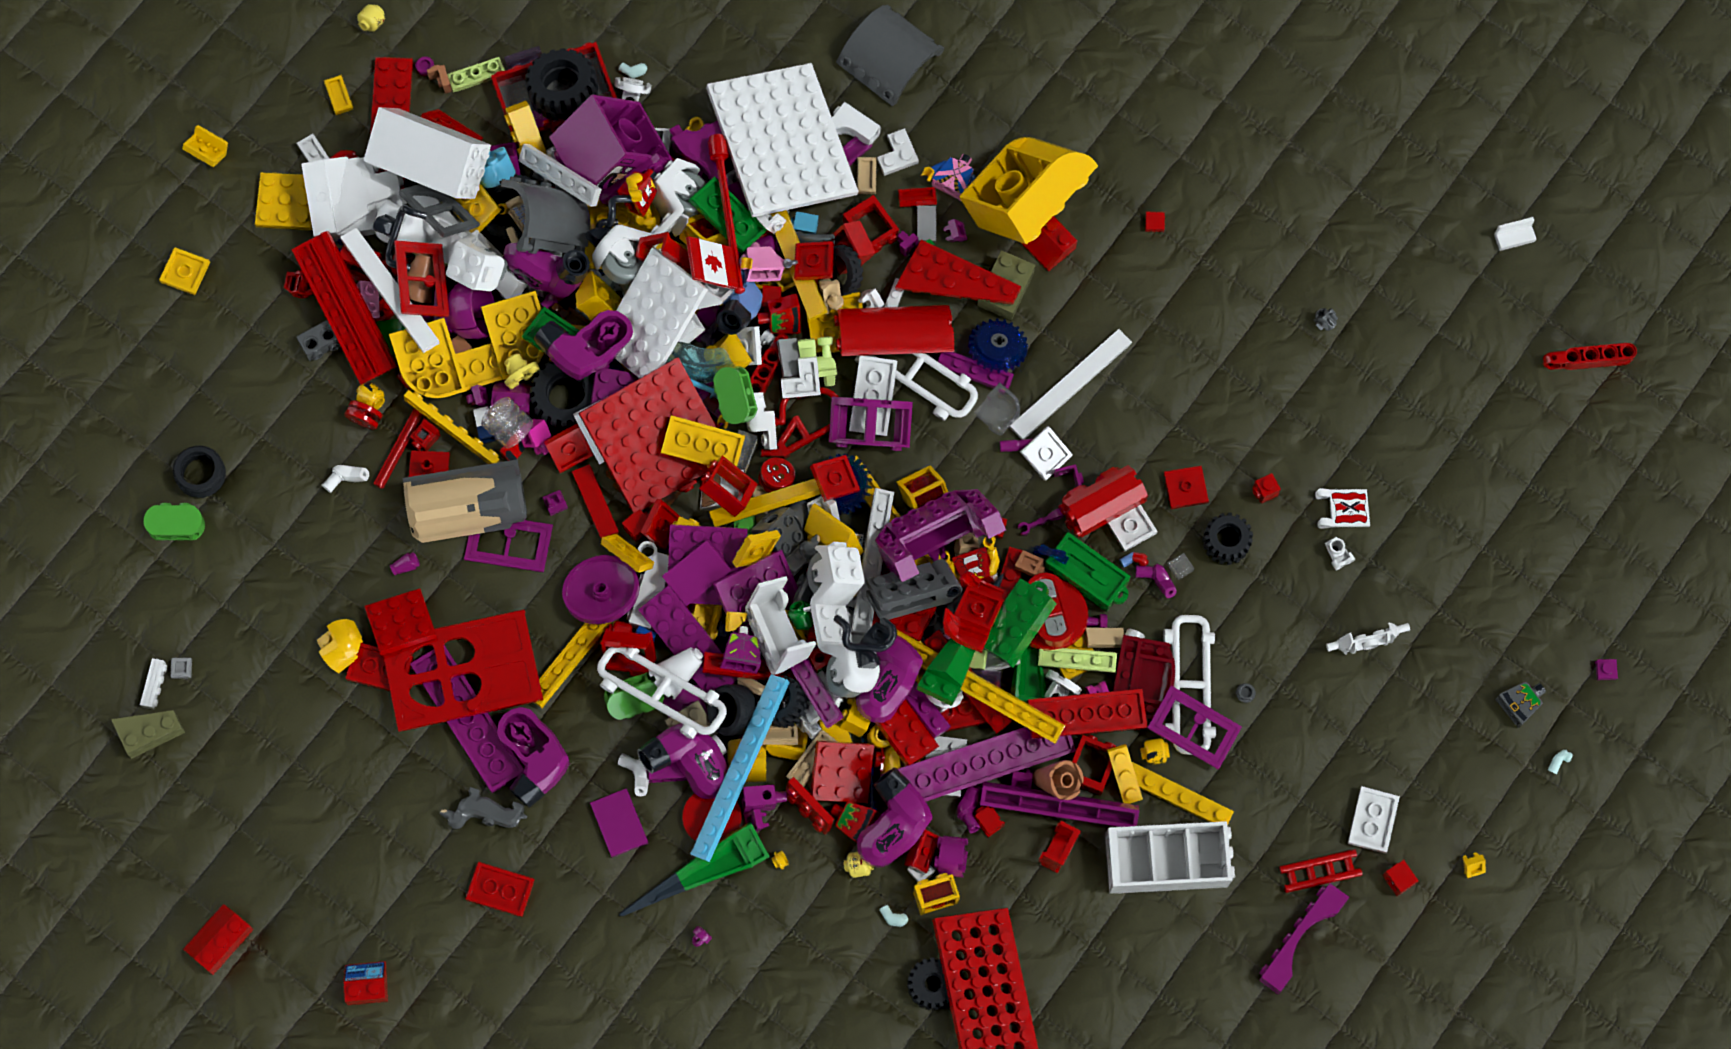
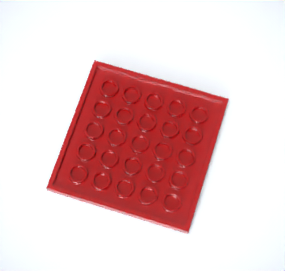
[578,357,717,513]

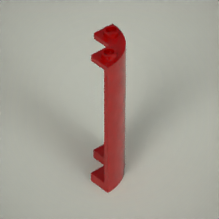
[833,305,954,356]

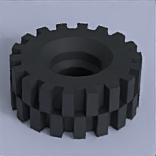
[758,675,810,728]
[908,957,949,1010]

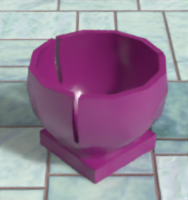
[434,283,495,340]

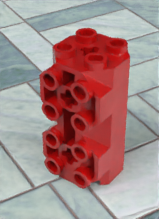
[1058,465,1148,538]

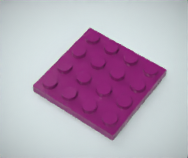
[667,524,748,605]
[713,549,798,636]

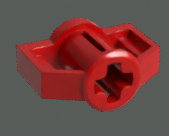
[284,271,314,299]

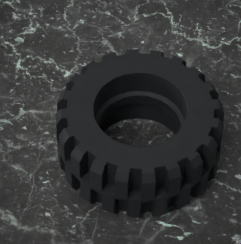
[525,48,598,121]
[530,362,594,433]

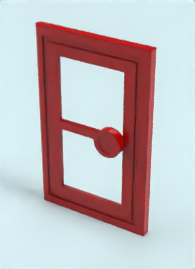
[394,241,449,317]

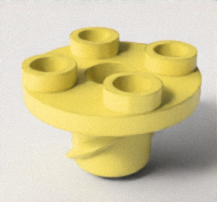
[504,354,540,390]

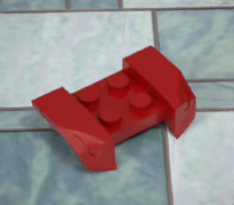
[943,571,1009,653]

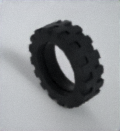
[821,245,863,296]

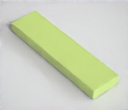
[1038,648,1117,673]

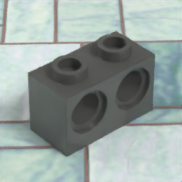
[296,320,340,361]

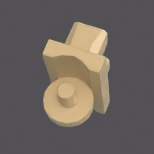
[819,279,844,314]

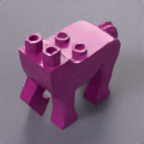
[669,120,730,185]

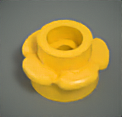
[772,851,789,870]

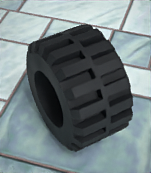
[1202,512,1253,565]

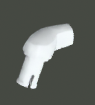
[322,465,369,493]
[618,753,649,796]

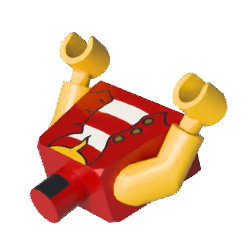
[617,169,657,229]
[938,536,1000,583]

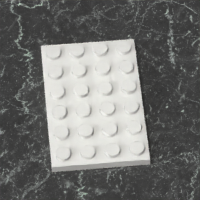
[615,247,708,378]

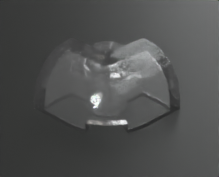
[974,383,1020,436]

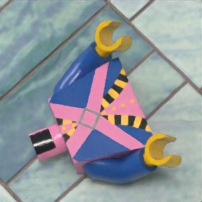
[921,154,976,201]

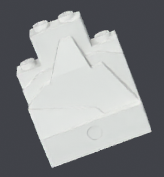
[301,157,407,242]

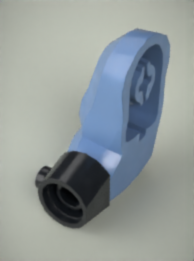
[717,270,763,335]

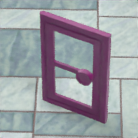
[464,520,553,572]
[1147,685,1242,770]

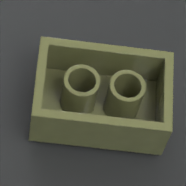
[977,250,1036,321]

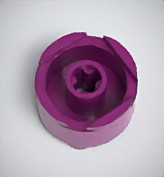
[934,835,968,878]

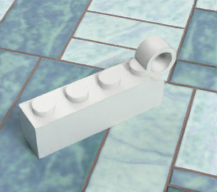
[626,541,669,631]

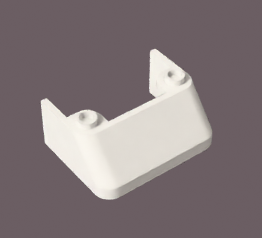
[745,577,816,675]

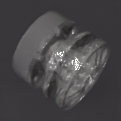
[481,397,533,448]

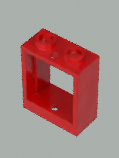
[843,195,899,253]
[699,455,758,517]
[1072,734,1116,796]

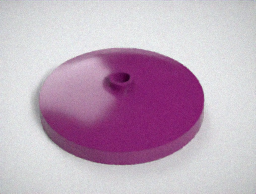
[562,555,640,624]

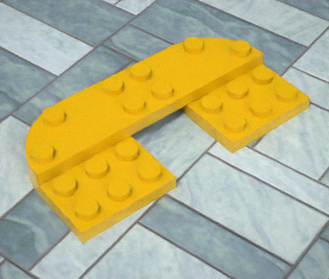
[389,291,544,398]

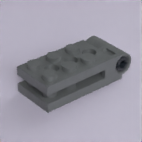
[866,559,963,620]

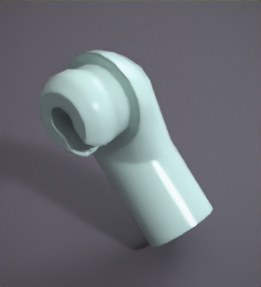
[618,63,647,78]
[1548,749,1573,774]
[879,905,908,927]

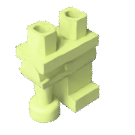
[797,336,837,386]

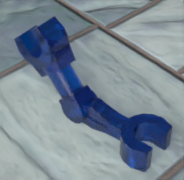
[1032,544,1069,565]

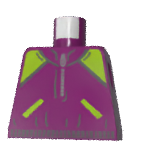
[720,626,761,674]

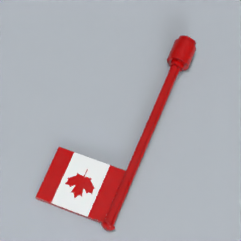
[686,134,745,294]

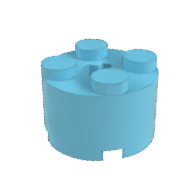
[480,147,516,188]

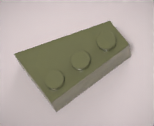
[111,710,185,759]

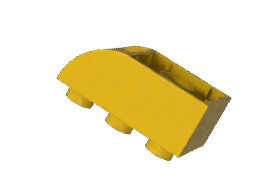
[959,137,1098,245]

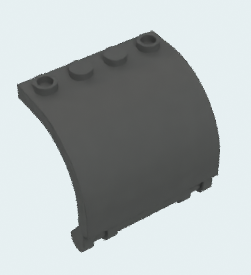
[836,4,944,106]
[501,176,591,256]

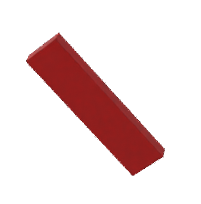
[572,464,619,540]

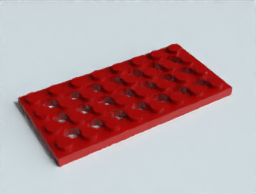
[932,908,1038,1049]

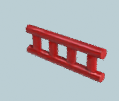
[1279,849,1362,893]

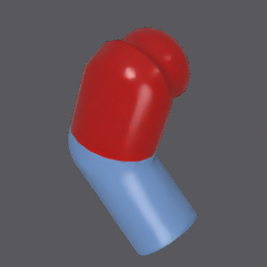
[1119,552,1149,568]

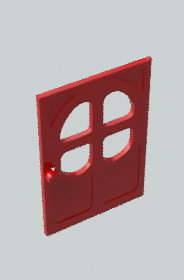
[383,609,543,732]

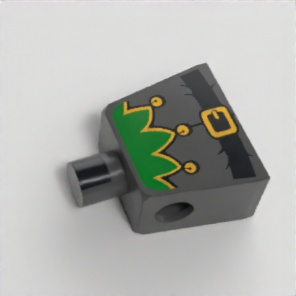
[1495,682,1546,728]

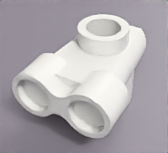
[1325,537,1355,570]

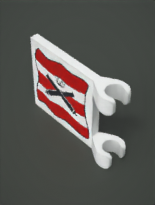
[1315,488,1370,529]

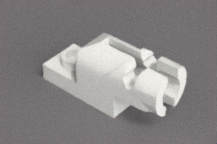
[746,392,777,450]

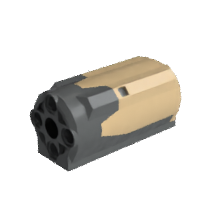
[403,459,527,543]

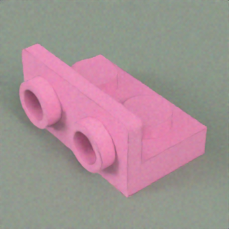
[356,281,380,319]

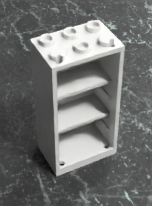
[363,107,491,199]
[1105,822,1235,894]

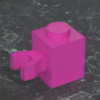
[517,419,552,455]

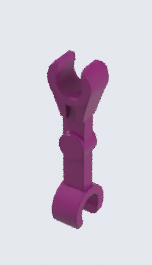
[1018,508,1064,536]

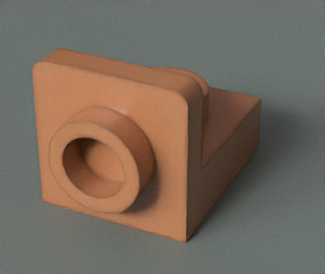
[427,65,452,94]
[1015,550,1046,577]

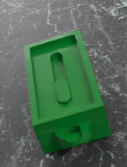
[1044,532,1131,612]
[984,578,1057,668]

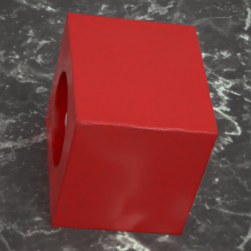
[1382,860,1418,896]

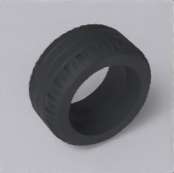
[173,445,226,498]
[707,684,757,736]

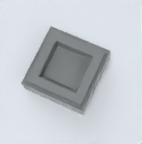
[171,658,192,678]

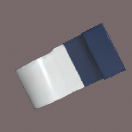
[473,406,498,444]

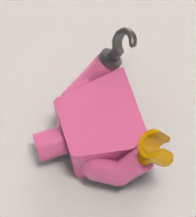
[739,242,798,282]

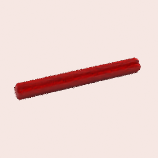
[374,408,423,489]

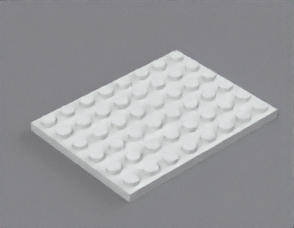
[706,63,859,217]

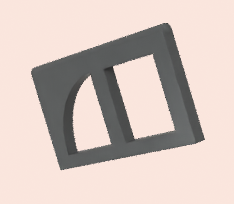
[399,184,480,238]

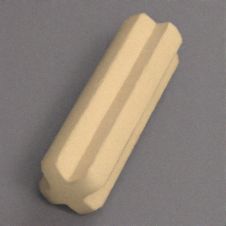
[737,677,765,696]

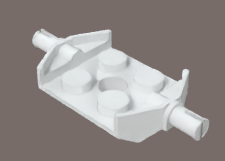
[1326,623,1410,655]

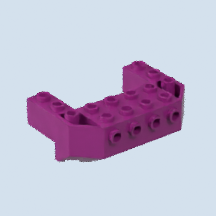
[875,489,1006,582]

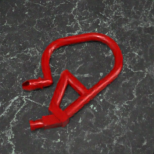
[761,387,839,459]

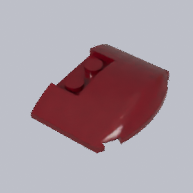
[1113,635,1175,719]

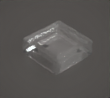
[1167,553,1194,580]

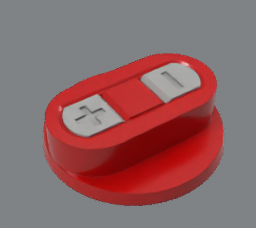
[1028,573,1089,651]

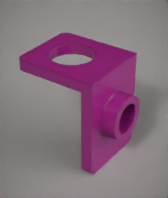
[1054,464,1084,487]

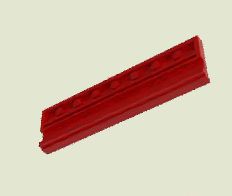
[292,231,397,385]

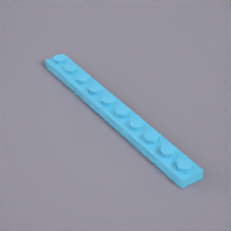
[691,674,790,862]

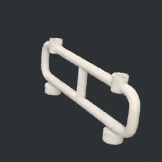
[854,353,978,421]
[1163,615,1216,755]
[597,647,726,740]

